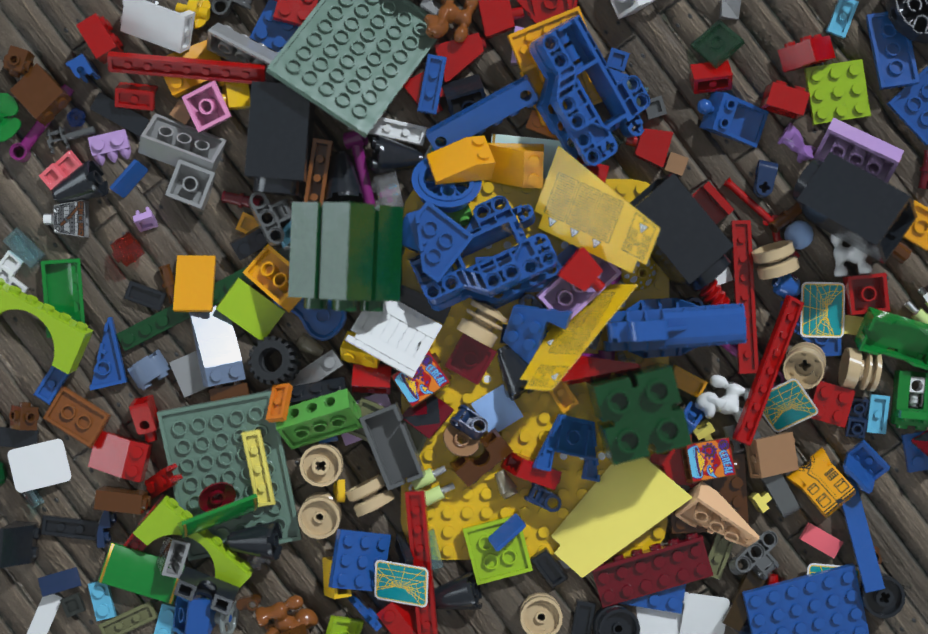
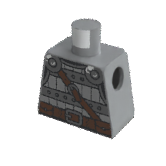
[43,200,89,238]
[157,537,191,579]

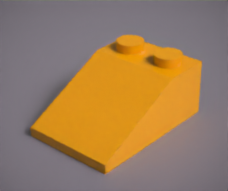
[164,40,222,99]
[426,135,495,185]
[485,143,544,188]
[242,244,302,313]

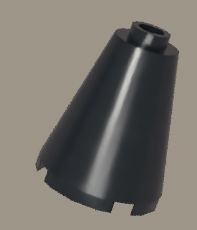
[325,151,363,203]
[52,160,109,204]
[227,521,282,560]
[434,571,482,610]

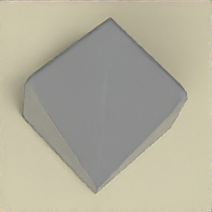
[420,0,442,15]
[719,0,741,20]

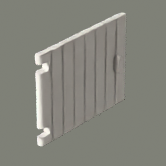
[345,301,443,378]

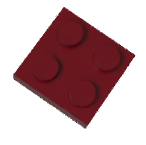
[445,333,497,385]

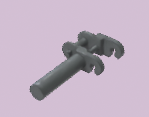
[46,126,96,155]

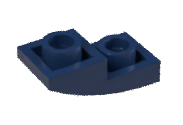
[845,396,870,439]
[97,511,117,548]
[38,567,82,597]

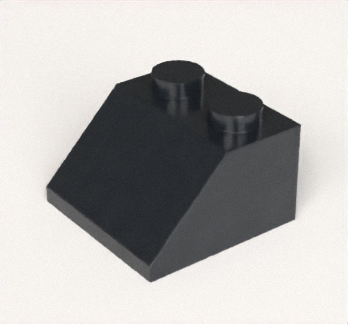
[442,74,486,116]

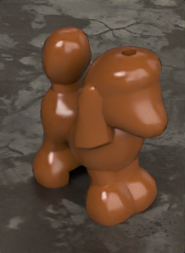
[424,0,478,43]
[255,595,318,634]

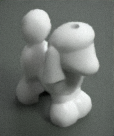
[830,234,873,277]
[695,375,751,423]

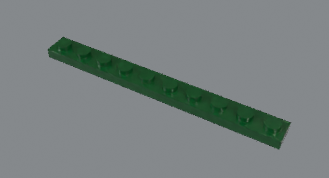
[116,248,290,351]

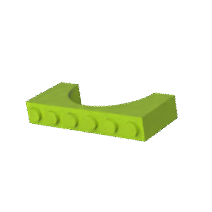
[0,278,94,374]
[133,495,254,587]

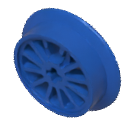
[412,158,482,213]

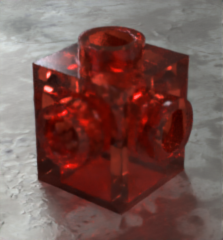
[110,232,145,267]

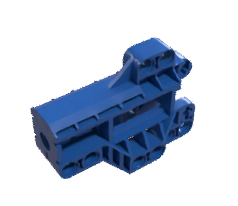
[529,15,650,167]
[409,196,560,311]
[603,298,747,358]

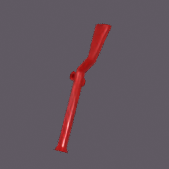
[723,177,800,258]

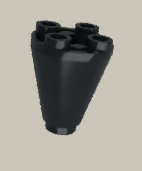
[368,135,423,174]
[497,345,535,401]

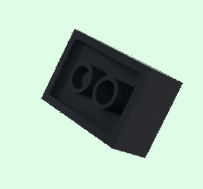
[0,521,41,568]

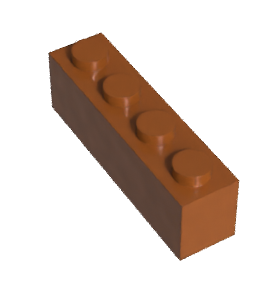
[304,138,334,207]

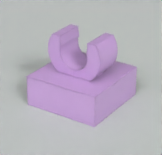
[133,207,158,232]

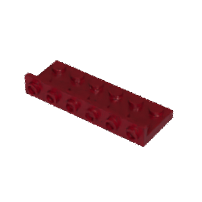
[592,532,714,608]

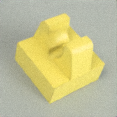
[692,418,715,441]
[747,491,772,513]

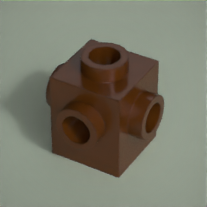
[3,45,35,78]
[9,402,39,430]

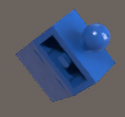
[697,92,769,148]

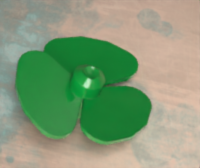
[0,93,21,142]

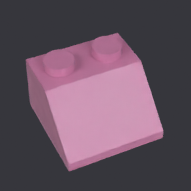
[182,81,231,132]

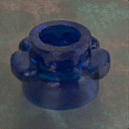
[67,108,86,127]

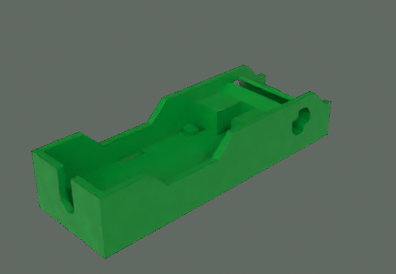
[854,307,928,370]

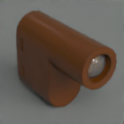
[236,594,261,611]

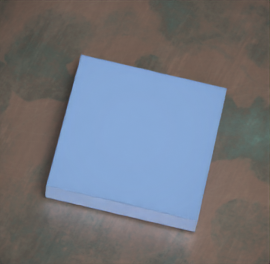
[471,384,524,433]

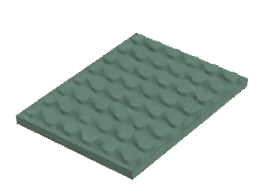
[266,0,439,138]
[157,390,302,561]

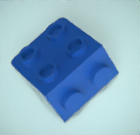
[843,439,890,494]

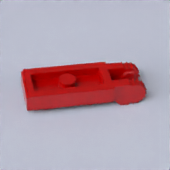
[144,463,183,499]

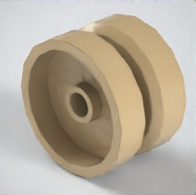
[751,240,800,280]
[300,443,344,487]
[345,474,395,517]
[298,492,343,539]
[519,592,563,634]

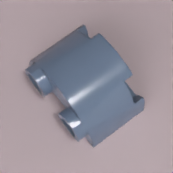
[127,350,171,391]

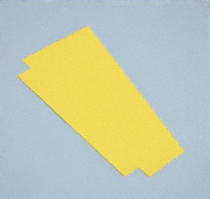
[551,457,692,578]

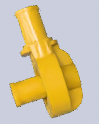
[175,0,211,29]

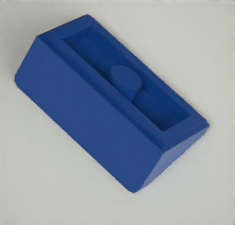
[110,159,148,198]
[684,401,704,434]
[488,513,526,552]

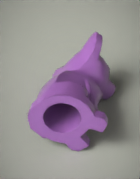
[777,122,816,163]

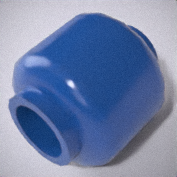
[771,273,801,299]

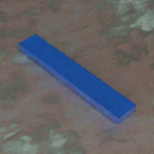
[842,477,885,593]

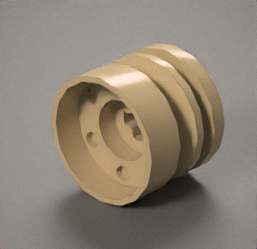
[456,300,508,348]
[783,342,826,390]
[838,347,882,392]

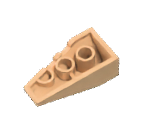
[675,481,760,548]

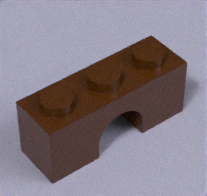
[450,428,513,487]

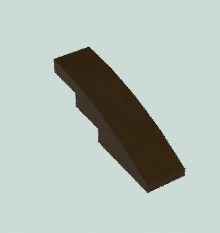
[722,553,765,632]

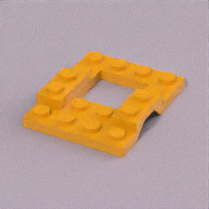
[507,6,603,126]

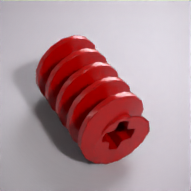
[697,279,733,305]

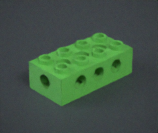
[276,388,363,450]

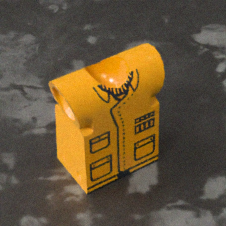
[785,447,856,518]

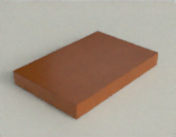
[43,386,112,448]

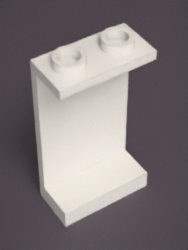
[120,0,195,53]

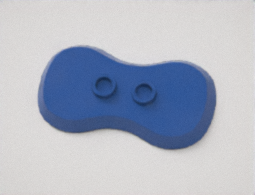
[271,298,347,341]

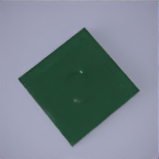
[690,20,745,68]

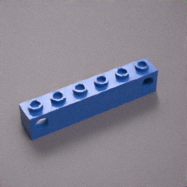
[426,75,539,150]

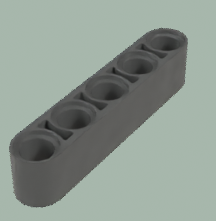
[741,430,800,518]

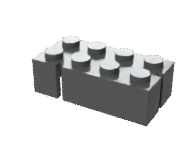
[359,402,426,491]

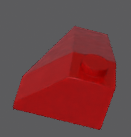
[562,356,642,385]
[377,602,418,634]

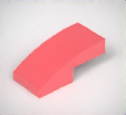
[39,150,82,190]
[799,522,844,558]

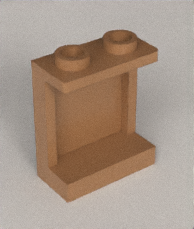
[745,432,799,478]

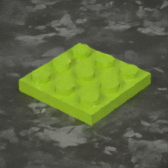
[804,59,871,125]
[463,515,533,585]

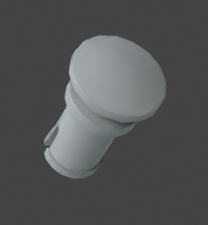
[723,425,745,454]

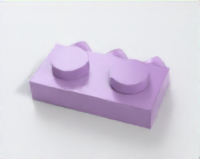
[88,129,131,166]

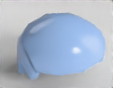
[784,220,814,250]

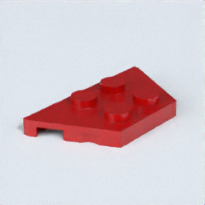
[516,0,578,24]

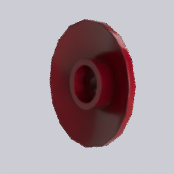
[198,482,236,512]

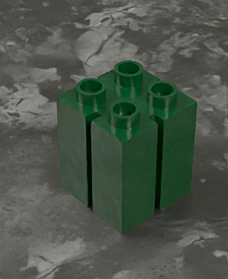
[288,202,404,312]
[586,363,693,465]

